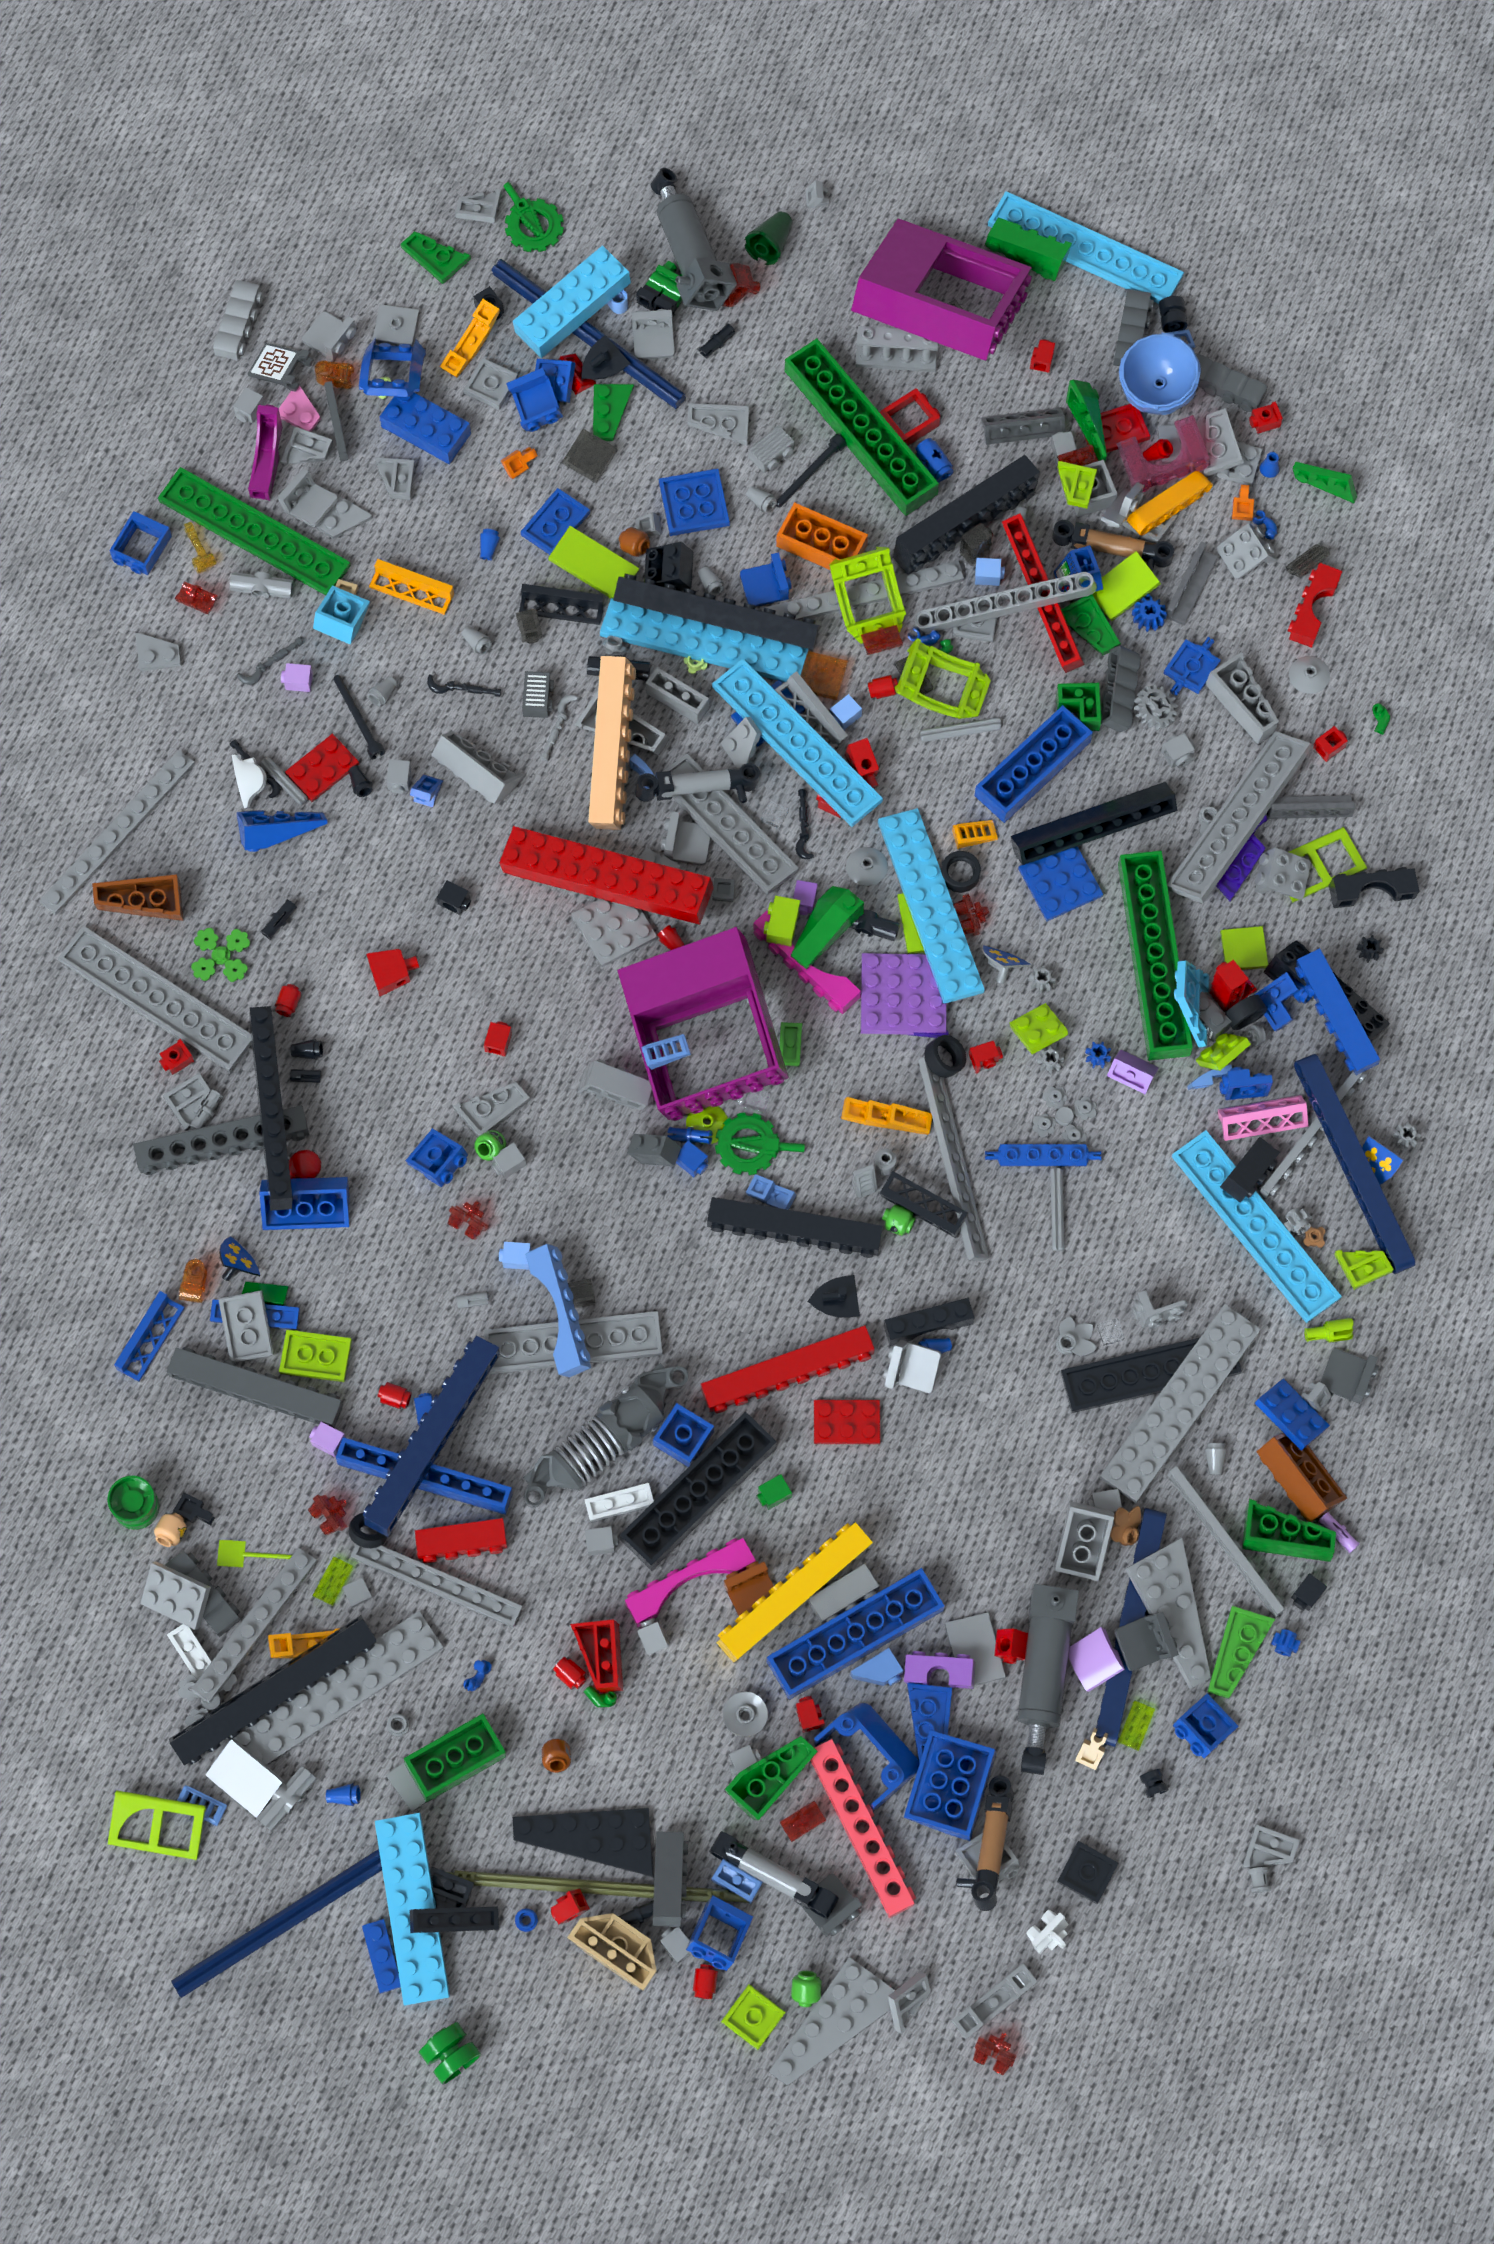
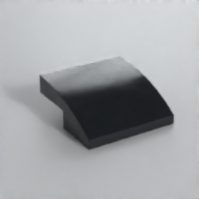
[430,1866,474,1908]

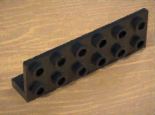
[1264,940,1390,1042]

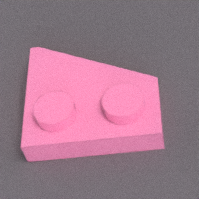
[279,385,321,432]

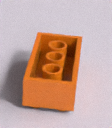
[776,502,868,570]

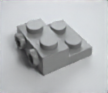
[955,1833,1020,1887]

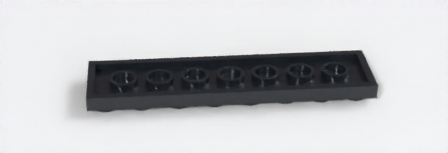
[1061,1338,1242,1413]

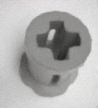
[1248,1867,1271,1893]

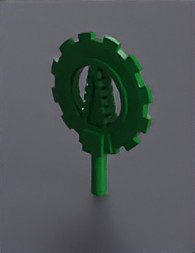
[503,182,564,252]
[715,1112,805,1176]

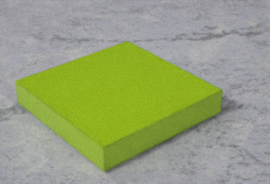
[1220,926,1268,970]
[721,1984,786,2050]

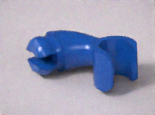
[1253,510,1277,540]
[908,627,941,646]
[463,1660,492,1691]

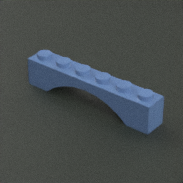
[525,1244,591,1377]

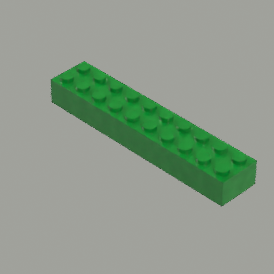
[784,338,939,516]
[1118,851,1193,1061]

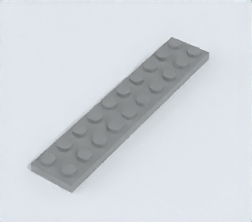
[1167,731,1312,903]
[58,926,252,1072]
[1099,1304,1261,1503]
[234,1611,444,1766]

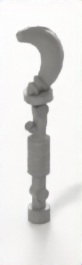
[540,695,578,761]

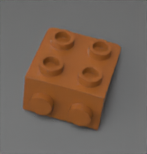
[724,1561,774,1616]

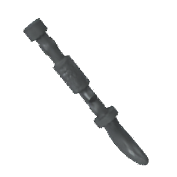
[237,637,304,685]

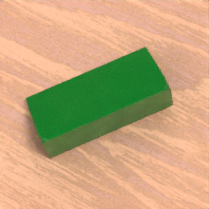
[242,1281,288,1306]

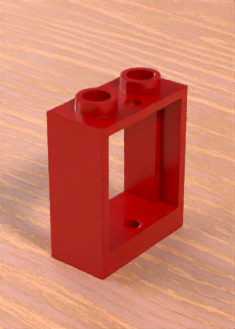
[879,388,941,446]

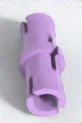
[1318,1512,1360,1554]

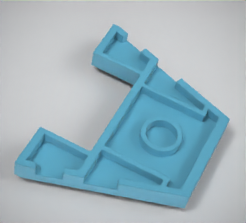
[1174,960,1209,1047]

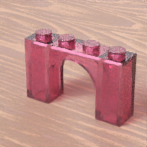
[1116,415,1211,492]

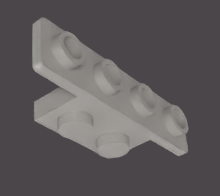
[1101,482,1145,528]

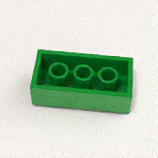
[404,1714,506,1803]

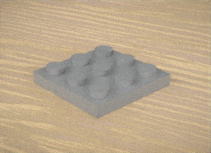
[571,899,657,967]

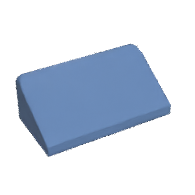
[711,1859,763,1904]

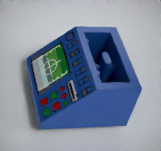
[1054,545,1103,592]

